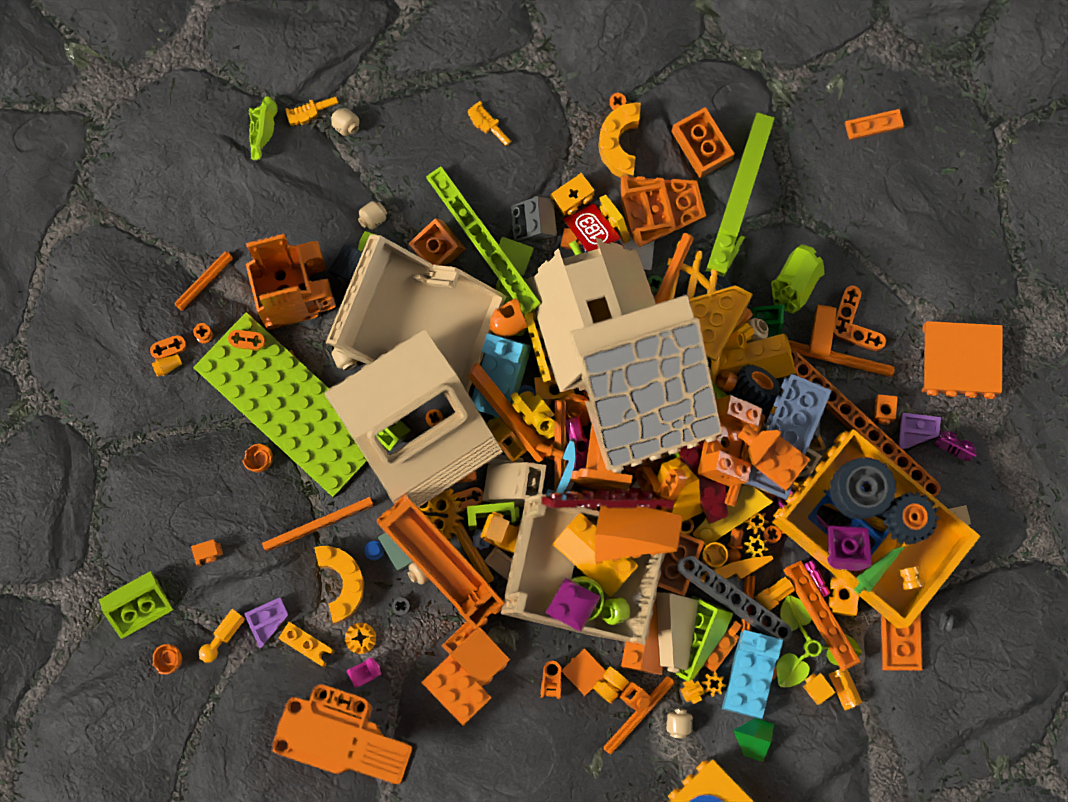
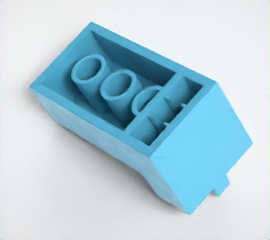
[471,333,532,418]
[722,630,783,719]

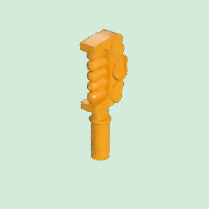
[285,96,338,126]
[468,101,511,146]

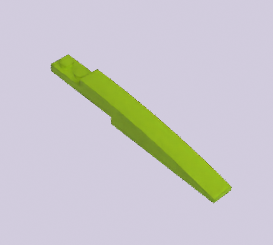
[707,112,774,273]
[426,166,541,315]

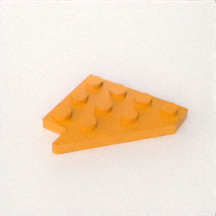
[689,285,753,362]

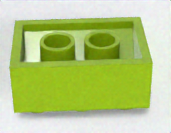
[99,571,173,639]

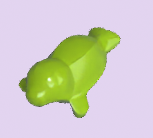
[249,96,278,160]

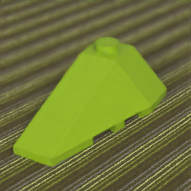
[676,595,733,681]

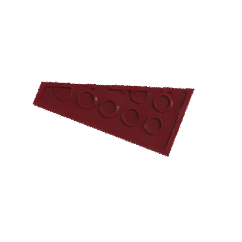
[678,393,728,524]
[542,487,674,508]

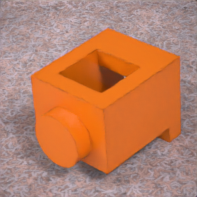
[191,539,223,567]
[618,681,652,713]

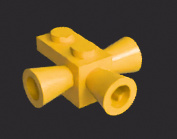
[510,391,555,439]

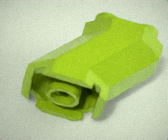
[771,244,825,314]

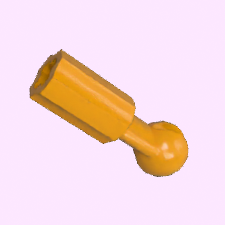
[199,609,245,663]

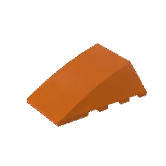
[621,175,706,247]
[595,506,683,564]

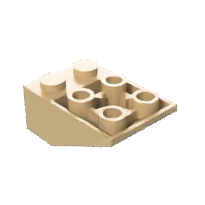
[482,462,546,507]

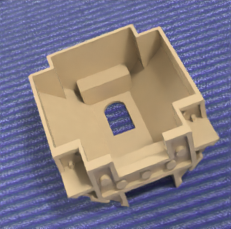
[526,238,656,392]

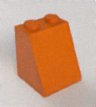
[441,621,510,687]

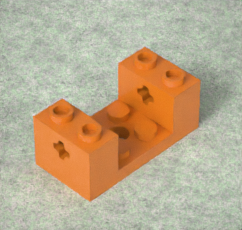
[698,395,762,486]

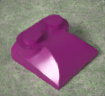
[827,526,871,571]
[546,577,600,632]

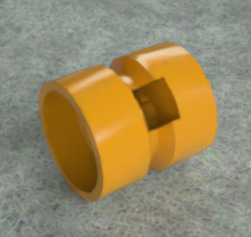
[700,542,728,570]
[592,667,629,704]

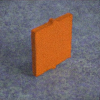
[561,648,606,696]

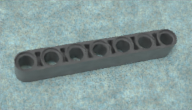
[676,556,792,641]

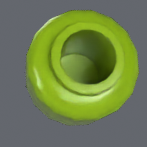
[601,598,630,625]

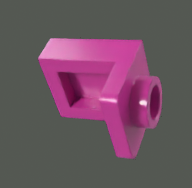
[347,657,381,689]

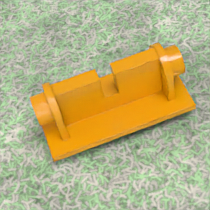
[828,669,863,711]

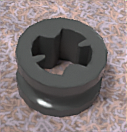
[392,597,410,615]
[939,613,953,632]

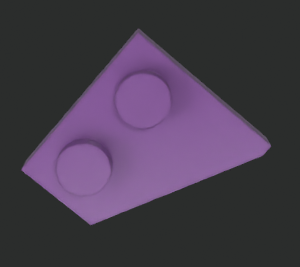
[898,413,941,449]
[244,597,288,648]

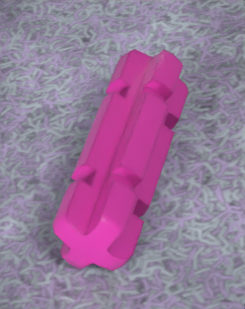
[804,561,830,597]

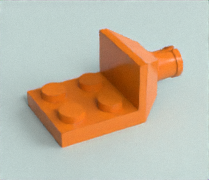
[737,424,811,491]

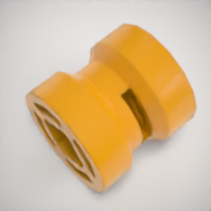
[900,566,924,590]

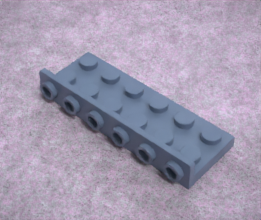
[745,374,832,500]

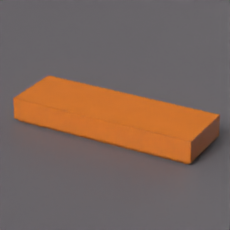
[845,109,904,140]

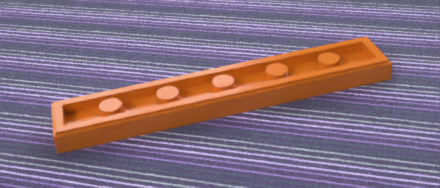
[467,363,546,462]
[262,497,374,552]
[783,561,861,672]

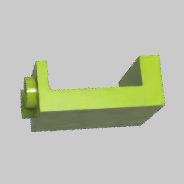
[467,502,519,531]

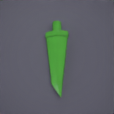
[853,547,904,595]

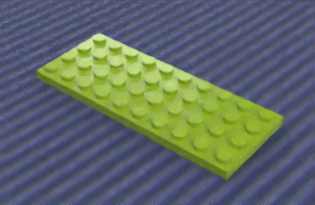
[193,312,383,498]

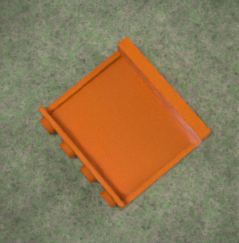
[922,321,1003,399]

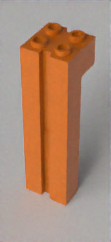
[376,493,505,630]

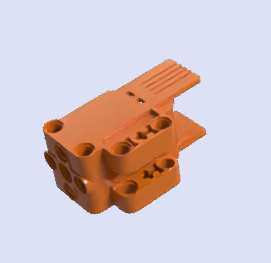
[246,234,336,330]
[273,685,412,784]

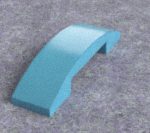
[546,437,576,496]

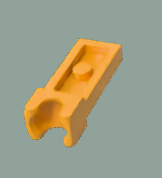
[279,622,335,667]

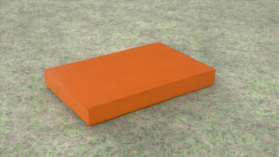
[881,612,922,671]

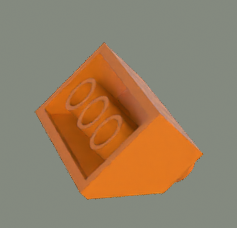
[621,598,663,675]

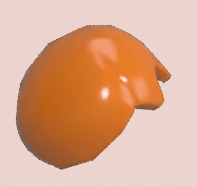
[242,443,273,473]
[153,644,182,674]

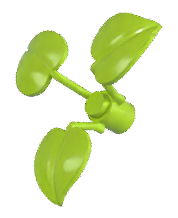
[776,595,862,687]

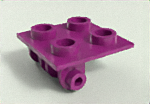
[935,430,977,461]

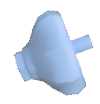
[472,528,490,550]

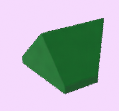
[751,304,785,338]
[733,718,774,762]

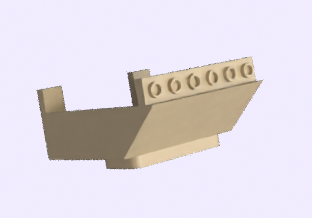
[324,329,503,507]
[501,494,665,645]

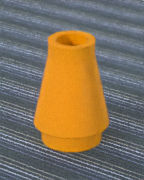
[152,354,182,377]

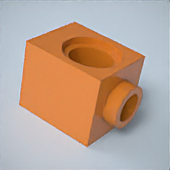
[873,394,898,425]

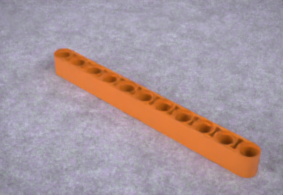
[790,348,941,497]

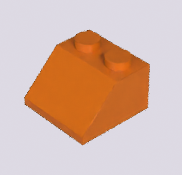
[408,218,466,266]

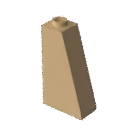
[656,592,698,673]

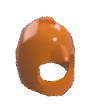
[489,298,527,338]

